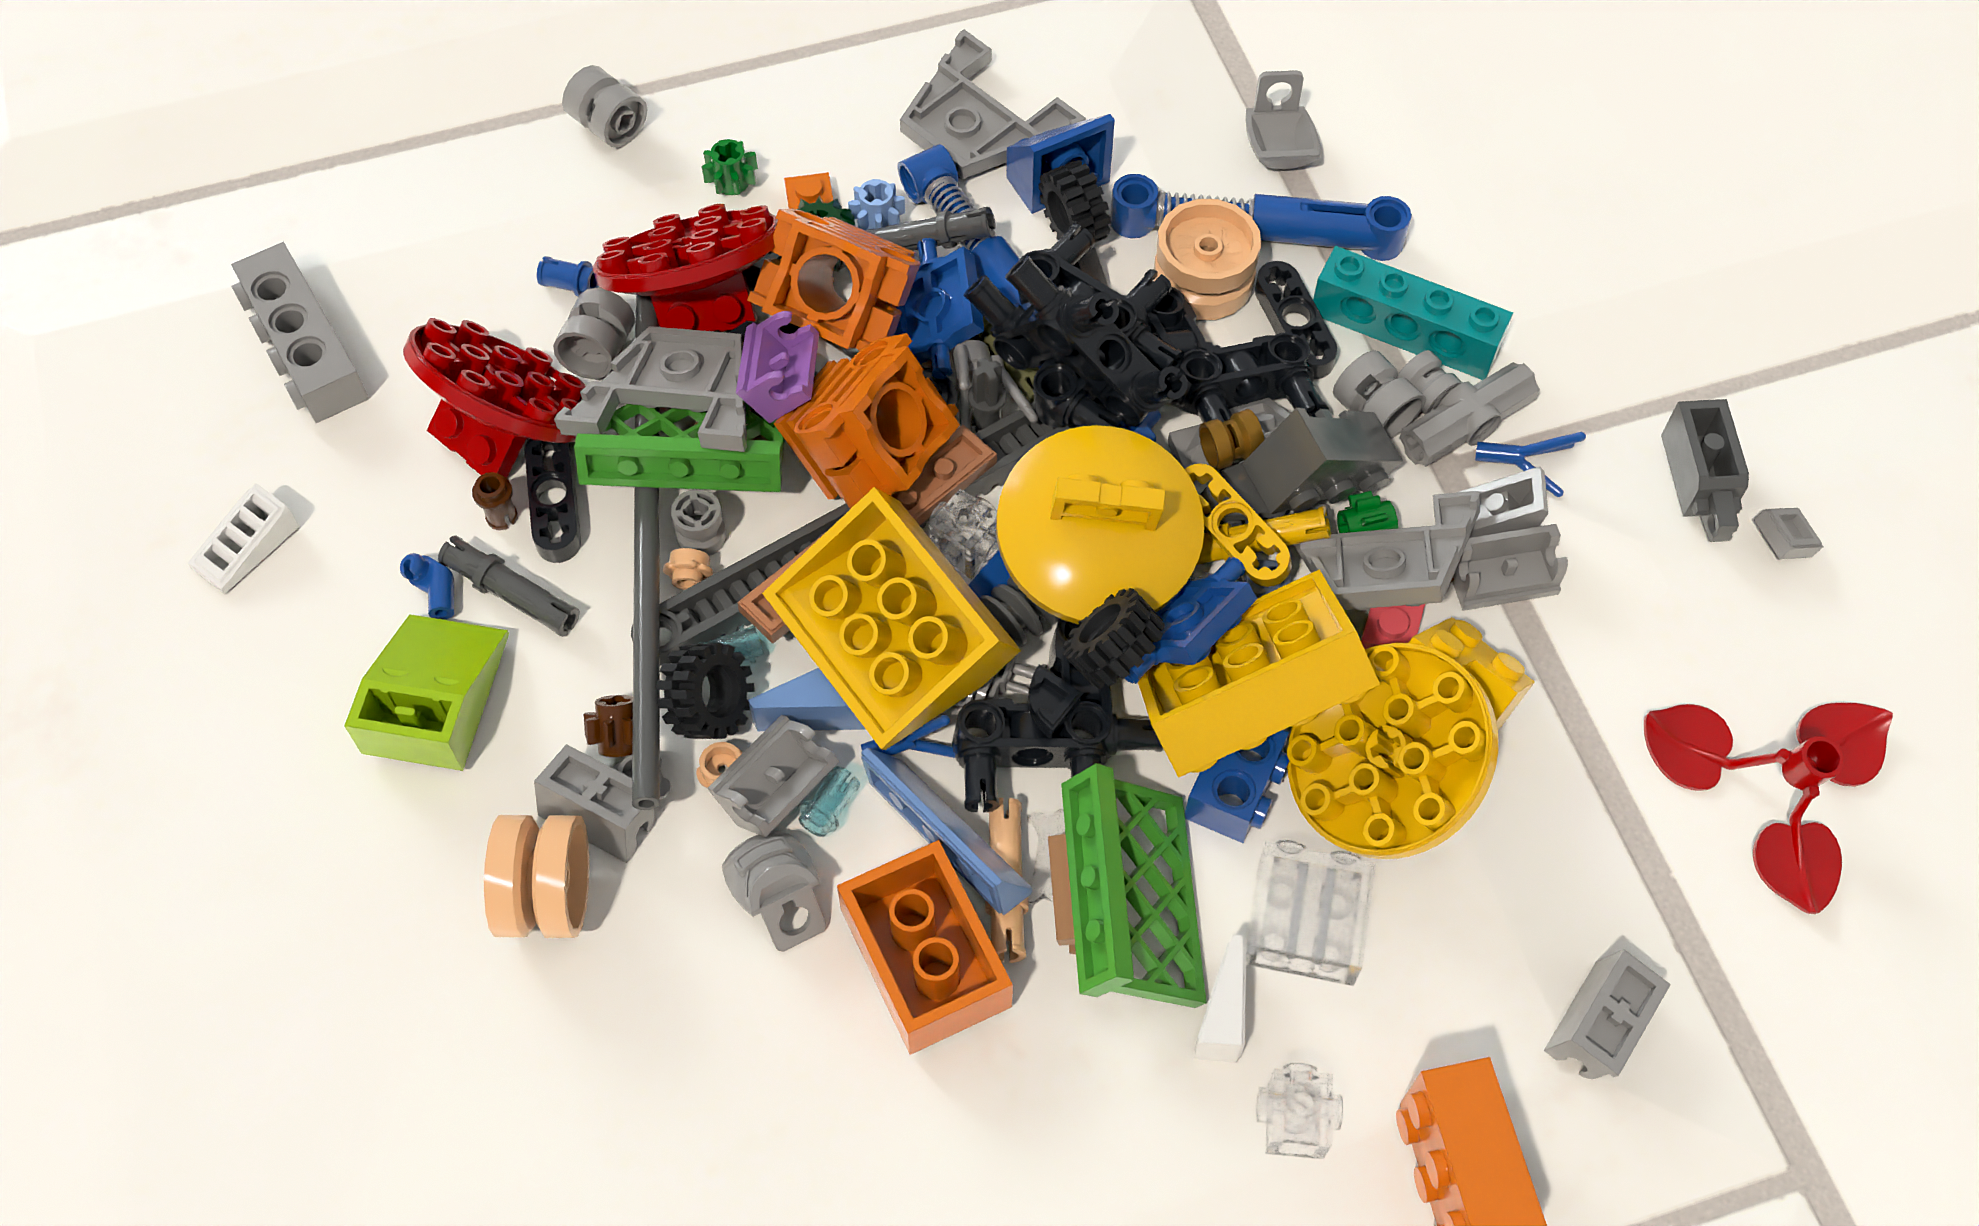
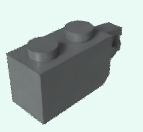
[1661,399,1749,542]

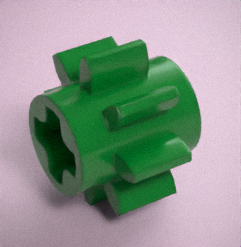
[701,139,758,195]
[1337,491,1398,533]

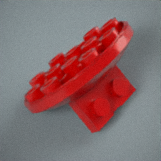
[593,204,778,332]
[403,318,586,478]

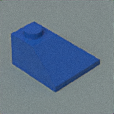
[1006,114,1115,214]

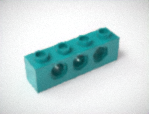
[1313,246,1514,380]

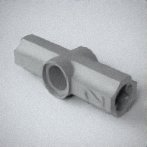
[1399,362,1540,467]

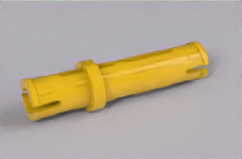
[1197,506,1331,565]

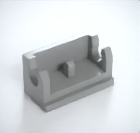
[1453,524,1568,611]
[707,715,840,837]
[534,744,654,863]
[1544,949,1671,1079]

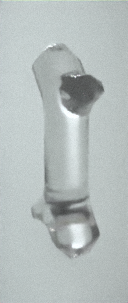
[1027,809,1065,905]

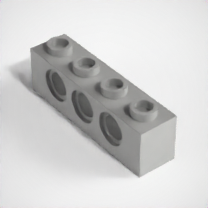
[231,241,369,423]

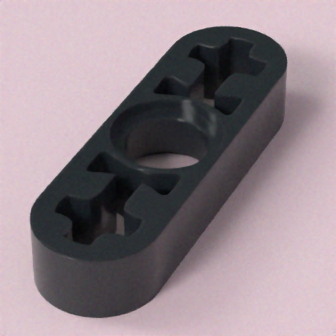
[1255,261,1337,379]
[524,439,581,563]

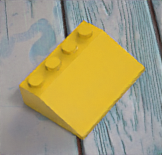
[762,487,1021,750]
[1138,569,1381,778]

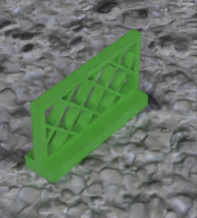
[574,403,785,492]
[1061,763,1207,1008]

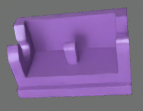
[736,311,819,423]

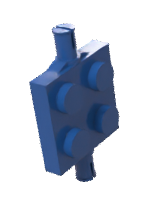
[894,238,984,379]
[1124,557,1257,684]

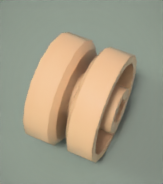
[1154,199,1261,320]
[484,815,590,938]

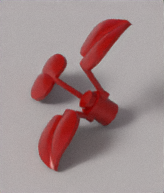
[1644,703,1893,915]

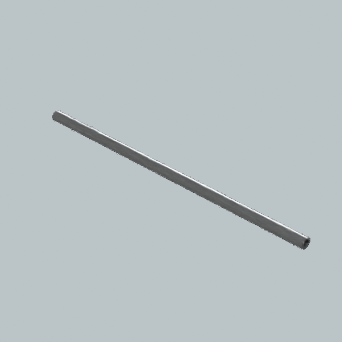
[632,295,660,810]

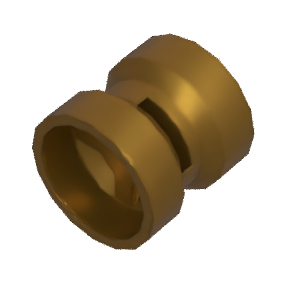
[1199,409,1264,470]

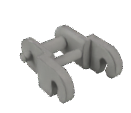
[986,655,1047,699]

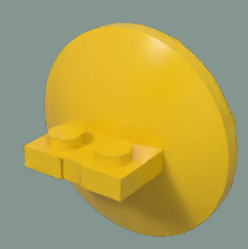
[996,425,1204,625]
[1287,643,1499,859]

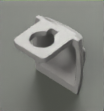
[1245,70,1320,169]
[722,830,826,952]

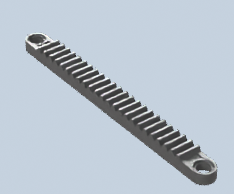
[631,394,1108,666]

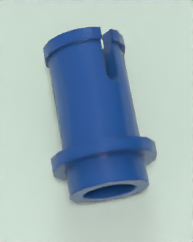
[536,256,599,297]

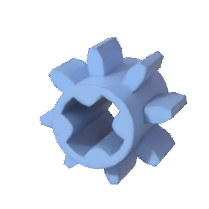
[848,179,905,230]

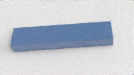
[861,748,1033,915]

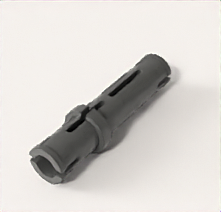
[865,206,996,251]
[438,535,580,637]

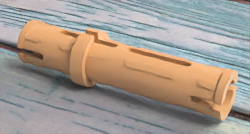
[985,798,1029,963]

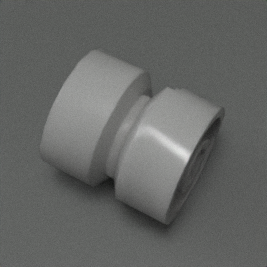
[562,65,648,148]
[553,288,635,379]
[1332,350,1426,440]

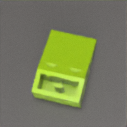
[344,614,509,771]

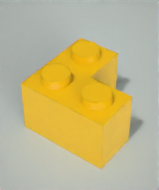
[1409,617,1535,730]

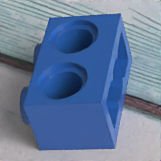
[1185,730,1289,843]

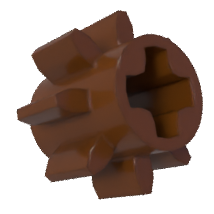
[583,695,633,757]

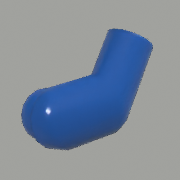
[400,553,454,620]

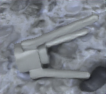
[952,340,1038,431]

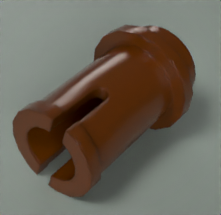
[472,472,518,531]

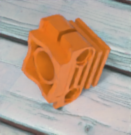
[747,209,921,350]
[774,333,960,509]

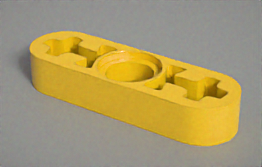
[1185,463,1292,587]

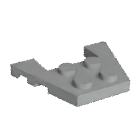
[900,29,1086,179]
[554,326,747,452]
[1285,491,1480,611]

